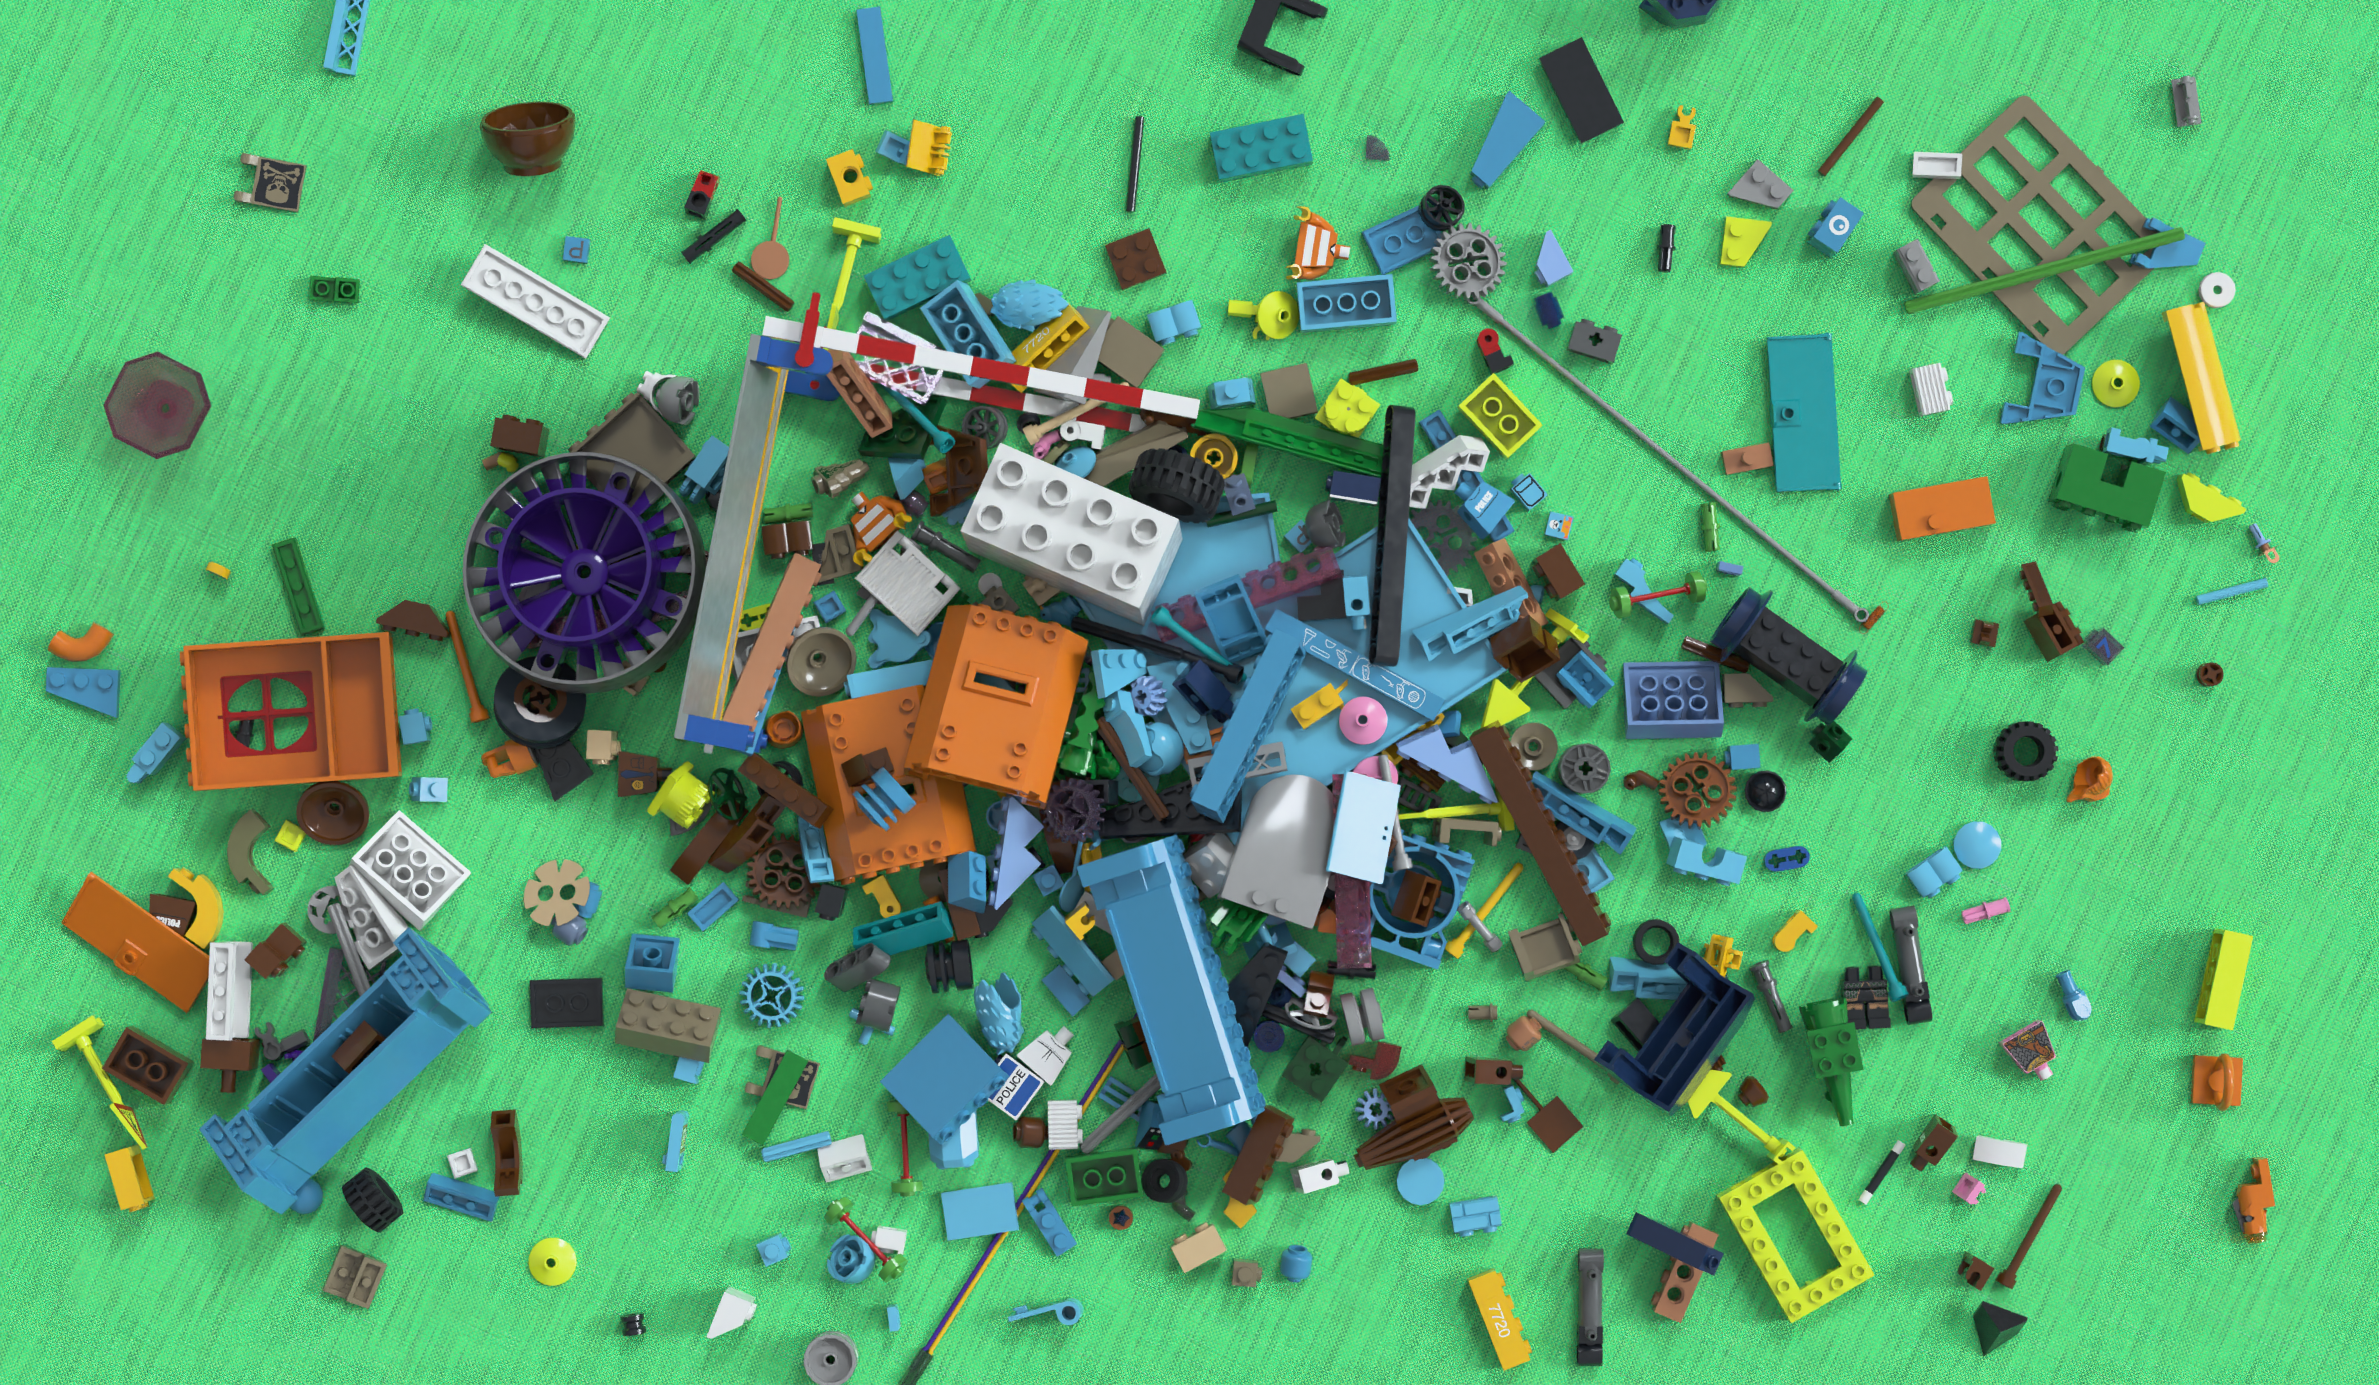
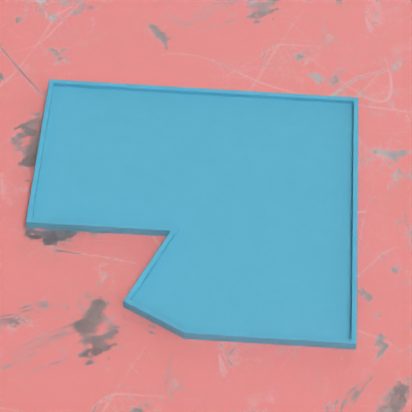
[1075,492,1508,846]

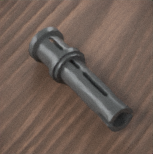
[910,521,981,573]
[1749,960,1793,1033]

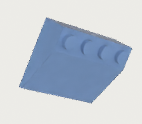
[1623,661,1724,739]

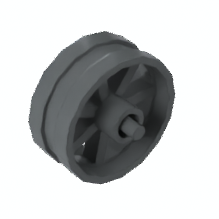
[962,406,1008,449]

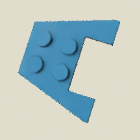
[2000,332,2085,424]

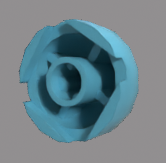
[827,1234,876,1284]

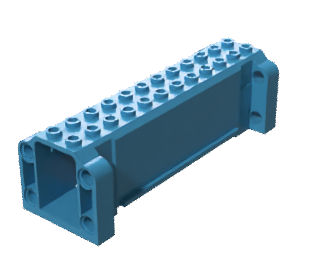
[1077,834,1265,1146]
[199,928,492,1214]

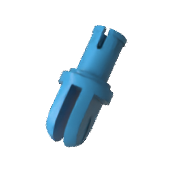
[2055,970,2092,1021]

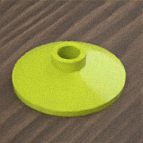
[1257,291,1299,339]
[2092,360,2140,407]
[529,1238,577,1286]

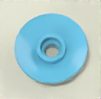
[1054,446,1096,478]

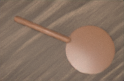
[751,196,789,279]

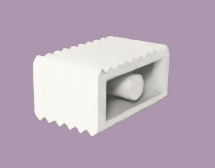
[1909,363,1953,417]
[1048,1100,1083,1150]

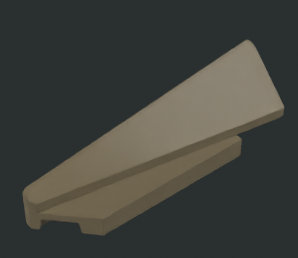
[1084,420,1188,487]

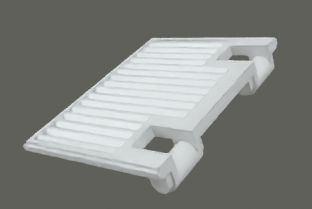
[855,530,961,636]

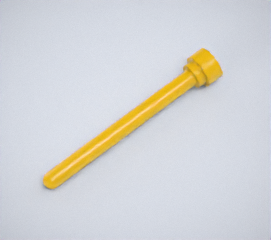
[1445,863,1523,959]

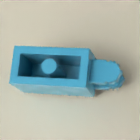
[679,436,729,504]
[126,722,186,784]

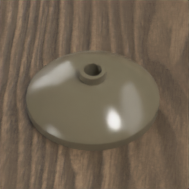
[786,627,856,696]

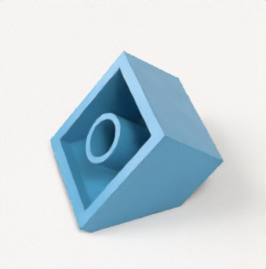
[948,851,986,913]
[625,934,680,992]

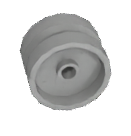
[1340,988,1385,1046]
[804,1330,859,1385]

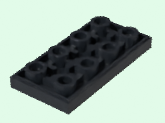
[1538,37,1624,144]

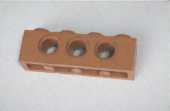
[827,349,893,438]
[1474,538,1548,626]
[1650,1221,1719,1323]

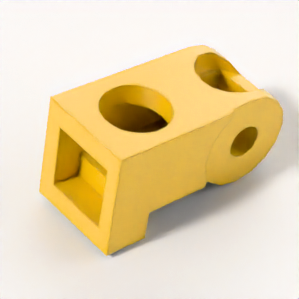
[862,874,901,918]
[1772,910,1818,952]

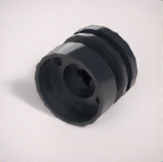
[925,939,974,994]

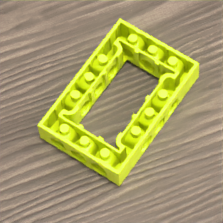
[1716,1148,1875,1323]

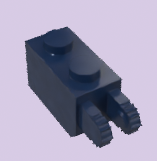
[1172,659,1234,723]

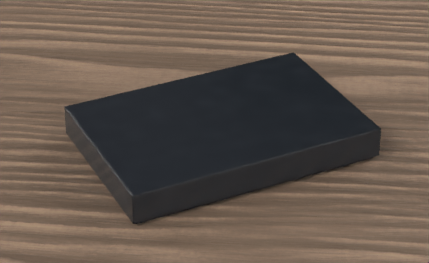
[530,978,604,1028]

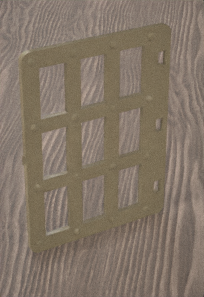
[1911,96,2157,355]

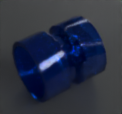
[1253,1020,1285,1052]

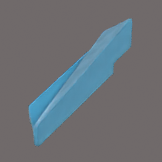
[1531,771,1637,855]

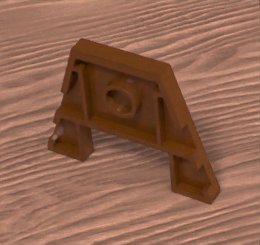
[929,425,988,517]

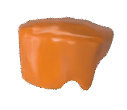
[765,711,803,749]

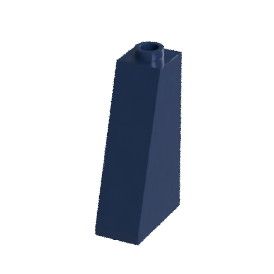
[1626,1212,1724,1275]

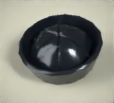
[1745,770,1786,812]

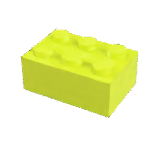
[1457,373,1543,460]

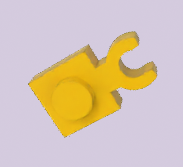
[1667,105,1696,150]

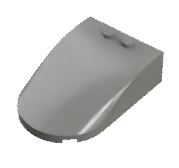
[1217,775,1338,930]

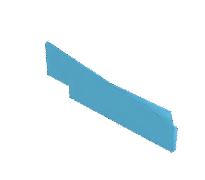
[1412,586,1528,661]
[1609,957,1728,1000]

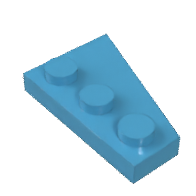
[46,667,121,718]

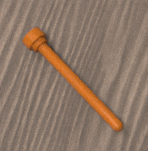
[445,611,490,723]

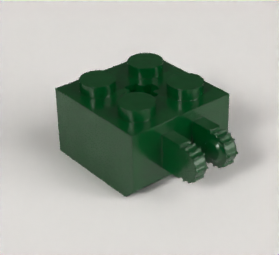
[1282,1028,1349,1103]

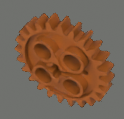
[1659,752,1737,830]

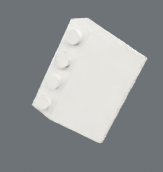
[348,810,471,931]

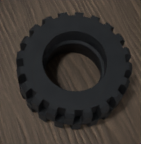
[1128,448,1225,523]

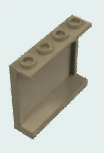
[568,392,696,510]

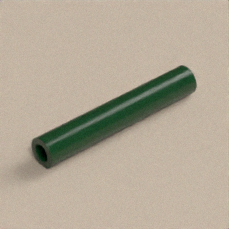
[1206,500,1278,528]

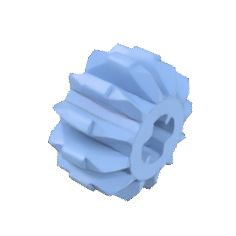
[1127,676,1168,716]
[1355,1088,1394,1130]

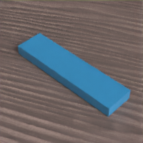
[856,6,893,105]

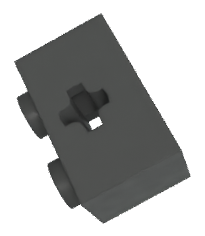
[1566,319,1622,364]

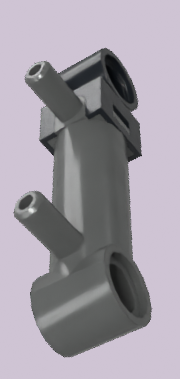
[1889,905,1933,1025]
[1577,1248,1604,1366]

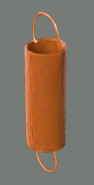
[1859,602,1889,634]

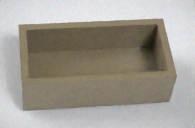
[615,988,721,1063]

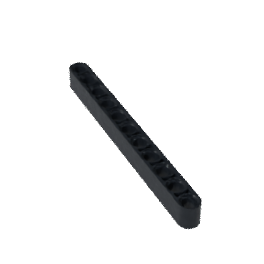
[1369,405,1415,667]

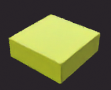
[274,820,306,852]

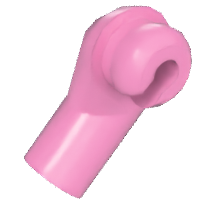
[1033,429,1062,460]

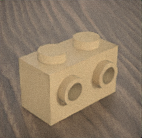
[586,730,621,765]

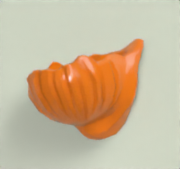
[2066,756,2113,803]

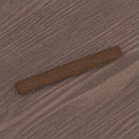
[1096,716,1169,821]

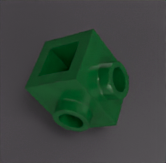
[1809,721,1852,763]

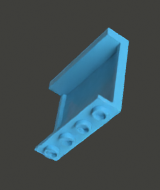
[880,1014,1010,1144]

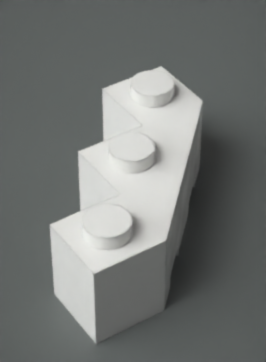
[1409,435,1490,509]

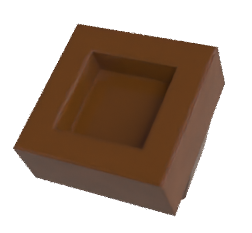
[1970,619,1999,647]

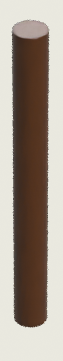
[1818,97,1884,177]

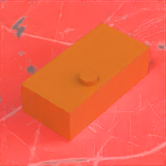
[1889,476,1996,541]

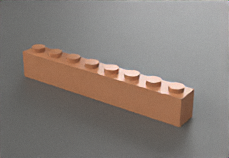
[721,553,822,732]

